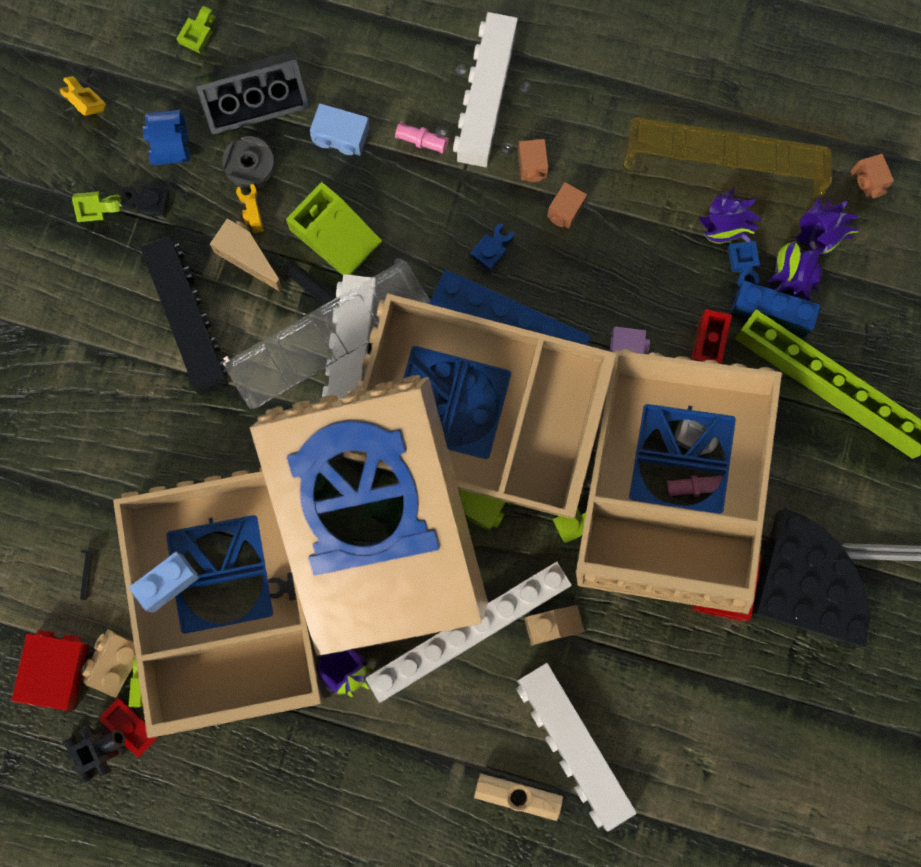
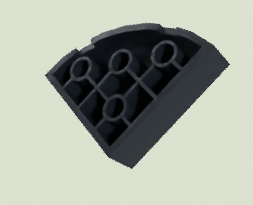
[751,508,869,648]

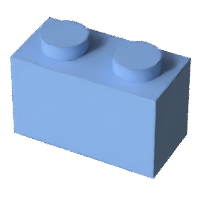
[310,103,370,156]
[129,552,200,613]

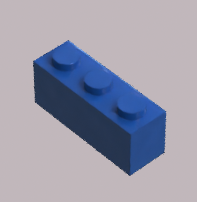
[730,281,820,338]

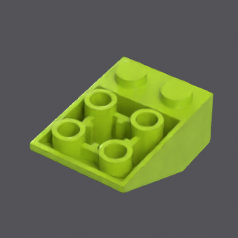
[286,182,382,275]

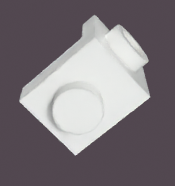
[674,420,719,455]

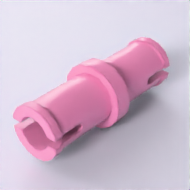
[395,122,449,154]
[667,475,722,497]

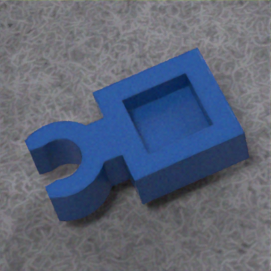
[470,223,514,272]
[728,241,760,287]

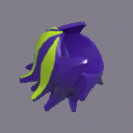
[698,187,761,244]
[795,198,859,256]
[767,241,823,301]
[317,648,375,697]

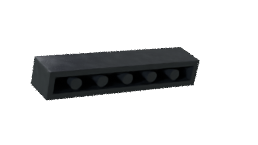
[140,235,230,395]

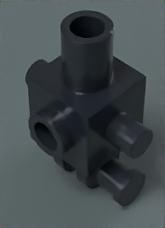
[62,725,125,784]

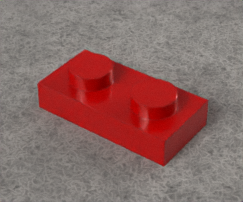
[99,698,160,758]

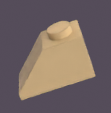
[524,605,585,646]

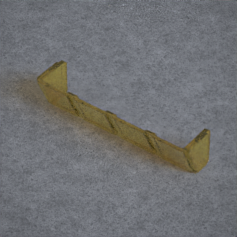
[624,117,832,198]

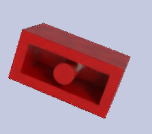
[691,309,732,364]

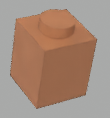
[518,139,548,182]
[547,182,587,229]

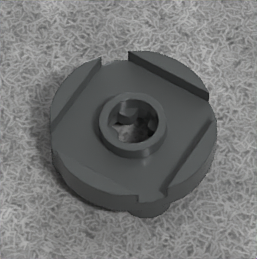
[222,136,275,188]

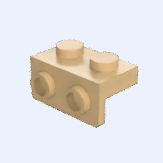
[81,629,136,698]

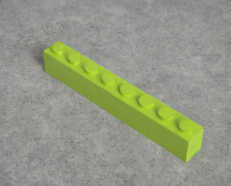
[735,309,921,459]

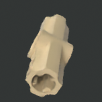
[474,773,563,821]

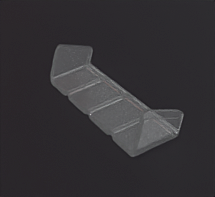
[223,258,430,409]

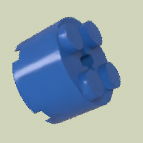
[143,110,190,165]

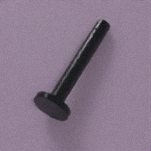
[80,550,98,600]

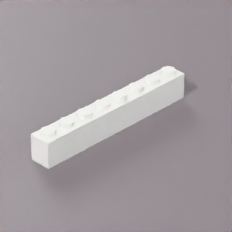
[365,562,571,703]

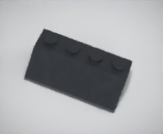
[195,51,310,135]

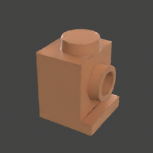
[850,154,894,198]

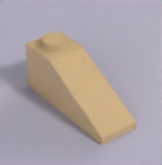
[210,219,282,292]

